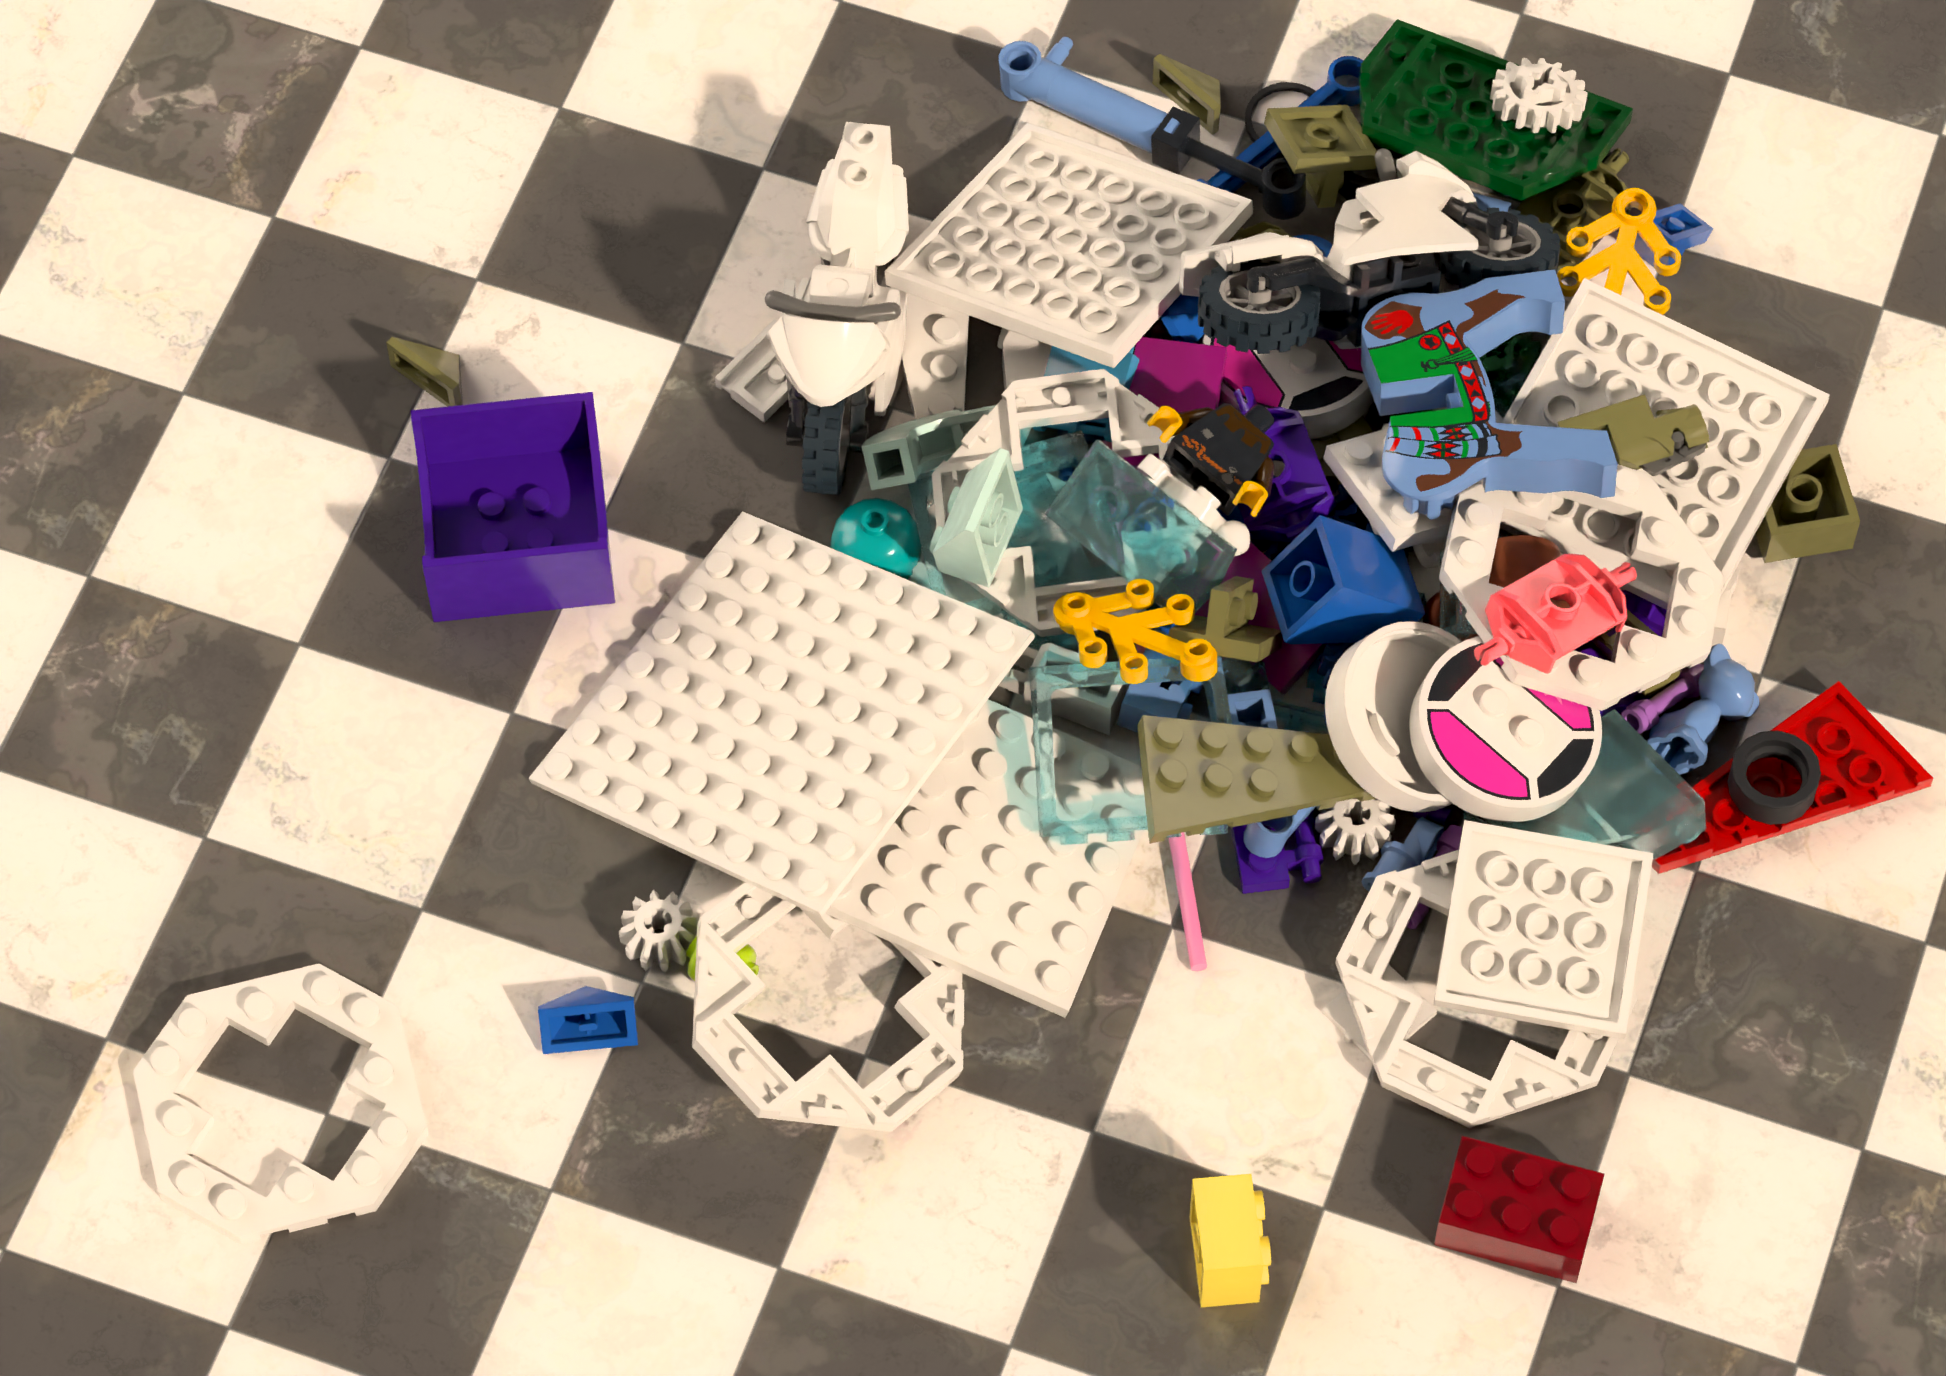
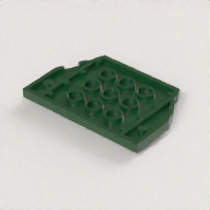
[1359,19,1633,200]

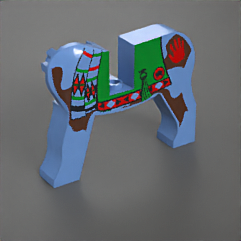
[1361,269,1618,520]

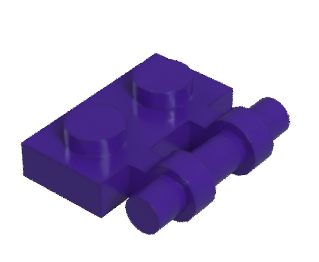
[1231,809,1324,894]

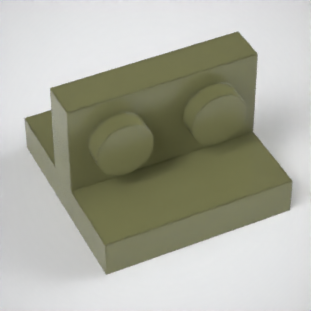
[1264,105,1377,208]
[1169,576,1283,662]

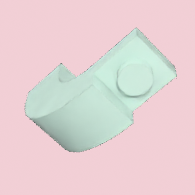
[862,405,996,490]

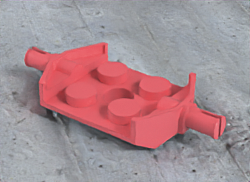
[1474,554,1637,674]

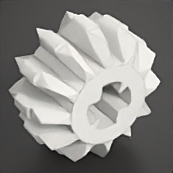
[1315,798,1396,865]
[619,889,699,973]

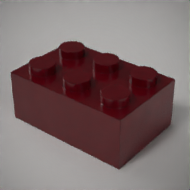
[1434,1136,1605,1284]

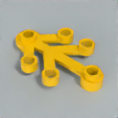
[1557,188,1681,315]
[1053,579,1218,684]

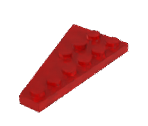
[1627,681,1933,874]

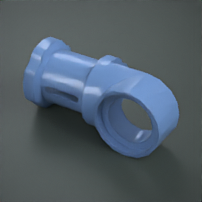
[1362,817,1444,892]

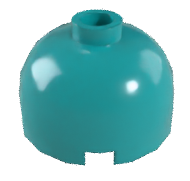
[831,498,922,580]

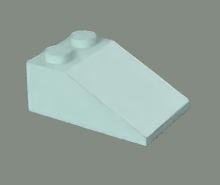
[930,448,1023,588]

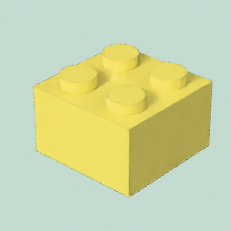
[1189,1174,1271,1308]

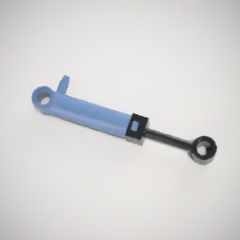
[998,37,1306,220]

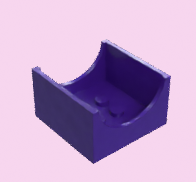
[411,392,615,622]

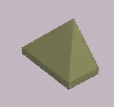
[1152,54,1220,135]
[386,337,463,407]

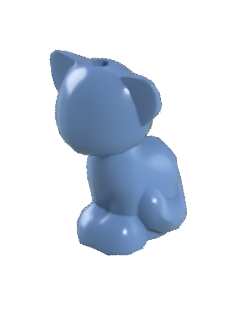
[1646,643,1760,776]

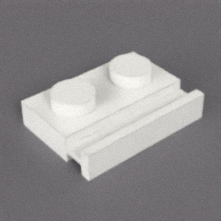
[715,319,788,423]

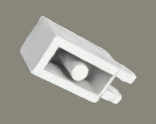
[999,643,1128,735]

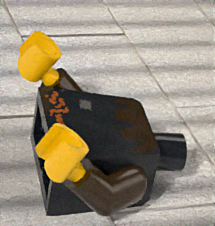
[1147,403,1275,517]

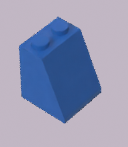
[1262,515,1425,644]

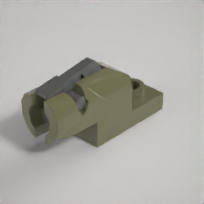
[1557,394,1709,476]

